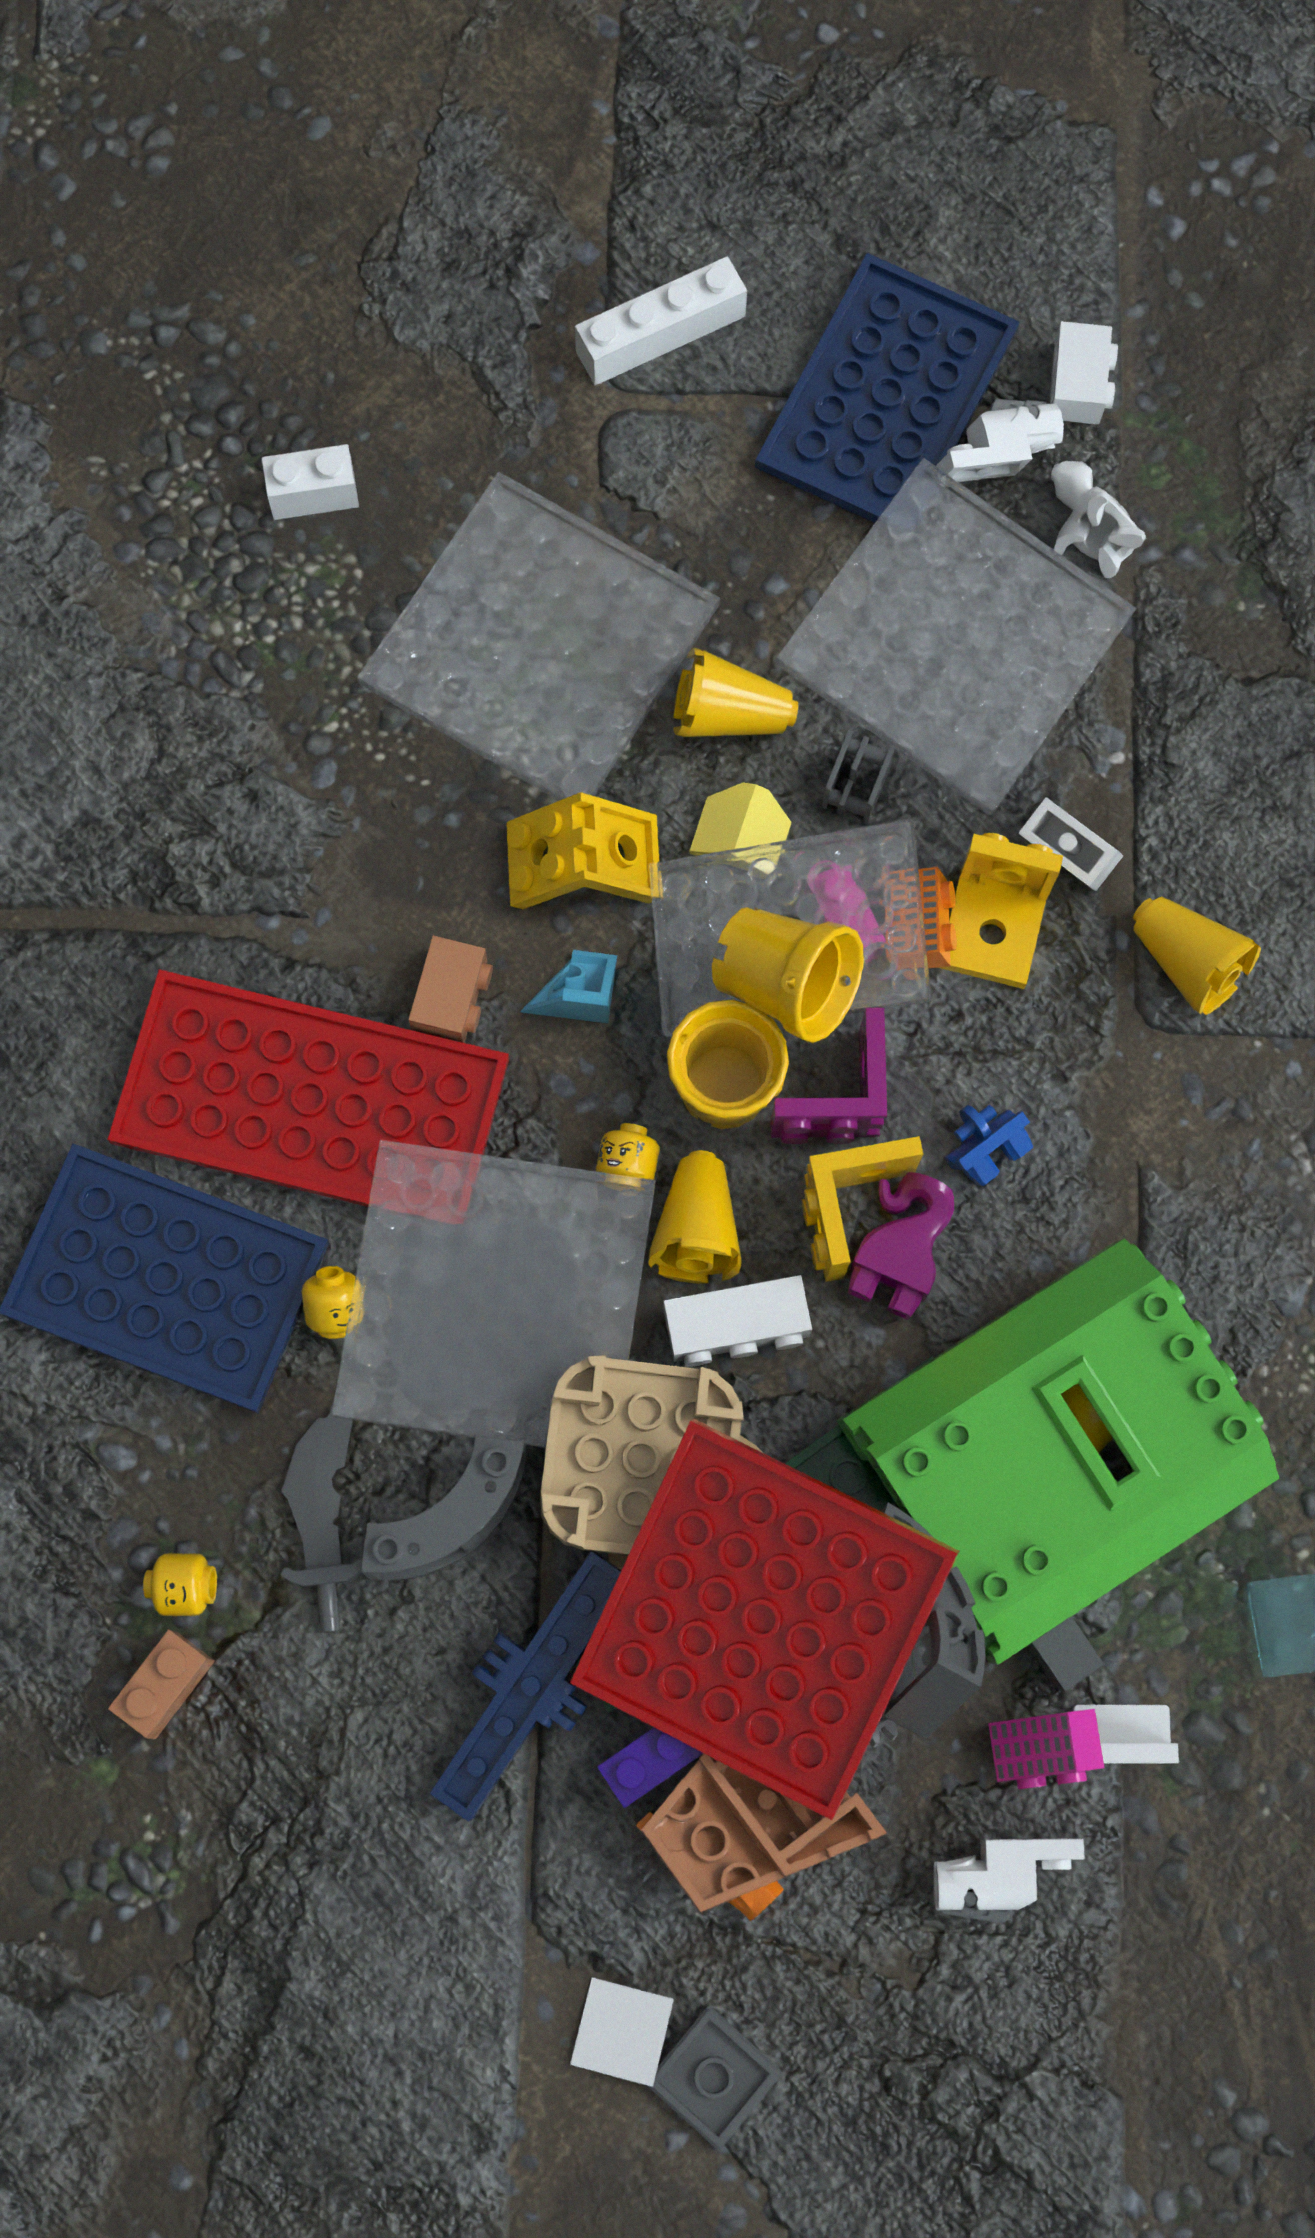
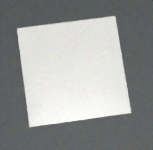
[570,1978,674,2087]

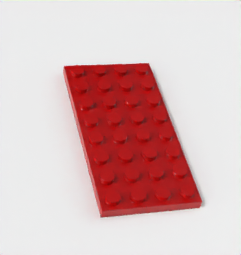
[107,969,510,1226]

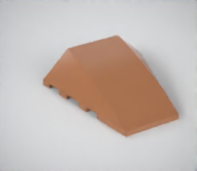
[641,1753,887,1913]

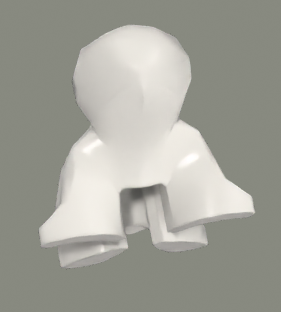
[1051,461,1146,578]

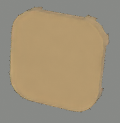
[540,1355,744,1555]

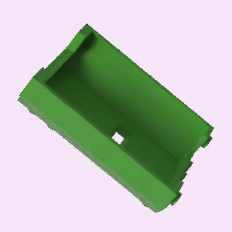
[836,1238,1279,1665]

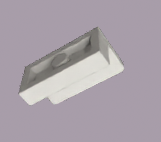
[1073,1705,1179,1764]

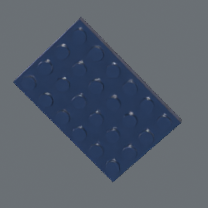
[755,253,1020,539]
[0,1143,329,1414]

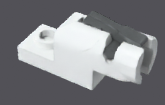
[934,399,1064,484]
[933,1838,1084,1923]

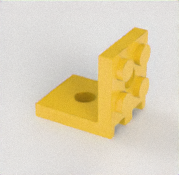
[507,792,661,909]
[939,833,1063,989]
[802,1136,923,1282]

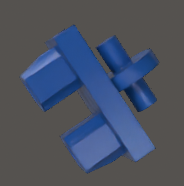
[944,1105,1033,1186]

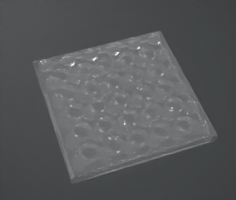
[775,458,1137,816]
[358,472,720,801]
[332,1140,656,1449]

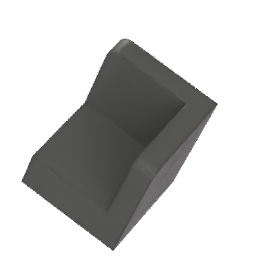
[1027,1618,1104,1693]

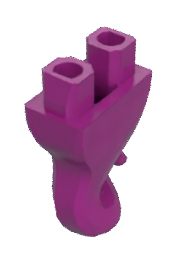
[847,1172,954,1320]

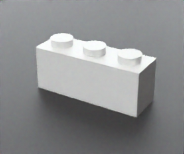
[663,1275,812,1367]

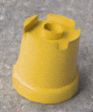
[712,907,864,1043]
[667,1000,789,1129]

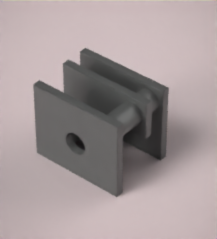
[821,730,895,825]

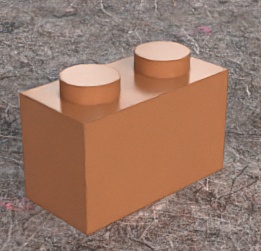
[409,936,493,1043]
[108,1629,215,1739]

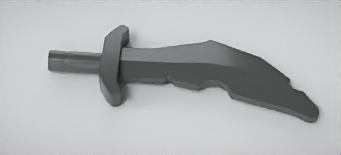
[281,1392,363,1633]

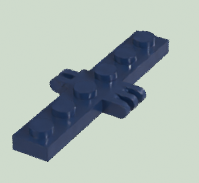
[430,1551,621,1822]

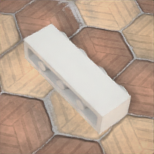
[575,256,747,386]

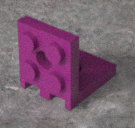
[770,1008,887,1144]

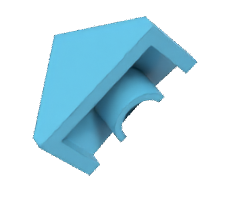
[520,950,617,1023]

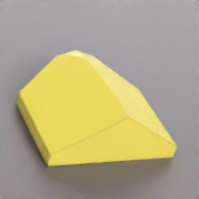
[689,782,792,879]

